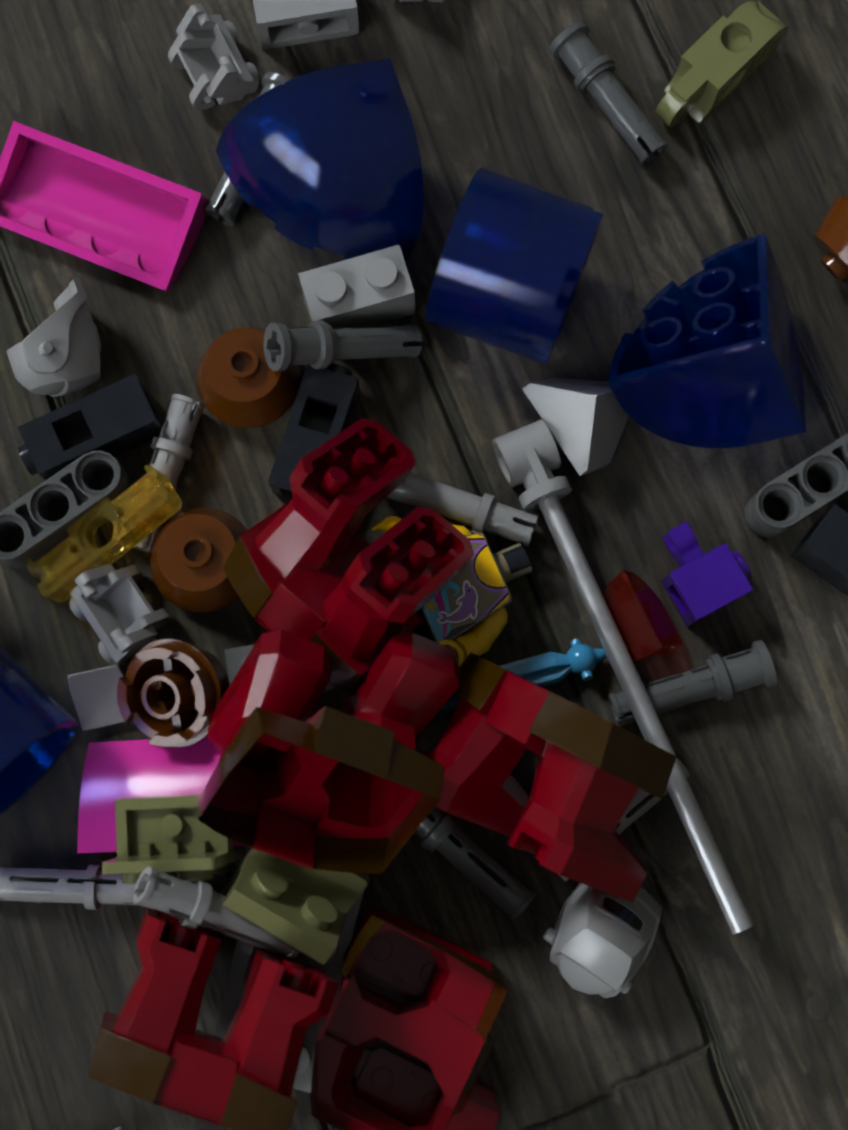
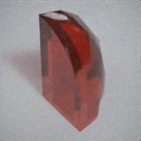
[603,570,683,666]

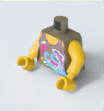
[371,516,532,667]

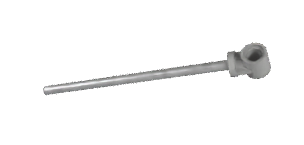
[492,419,753,934]

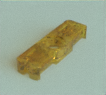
[27,465,182,602]

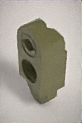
[655,1,789,127]

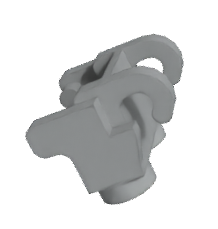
[168,4,259,110]
[69,563,172,665]

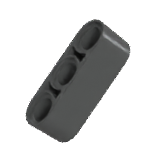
[744,433,848,538]
[0,450,131,568]

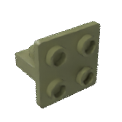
[102,794,246,884]
[220,848,369,965]

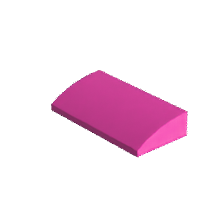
[0,121,210,293]
[77,736,245,853]

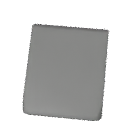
[67,664,128,731]

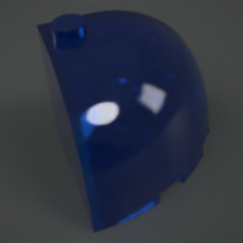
[216,59,423,262]
[608,233,806,448]

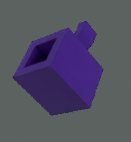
[661,521,753,627]

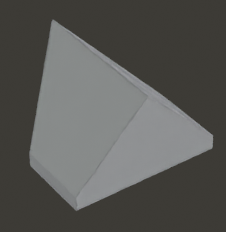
[522,377,642,476]

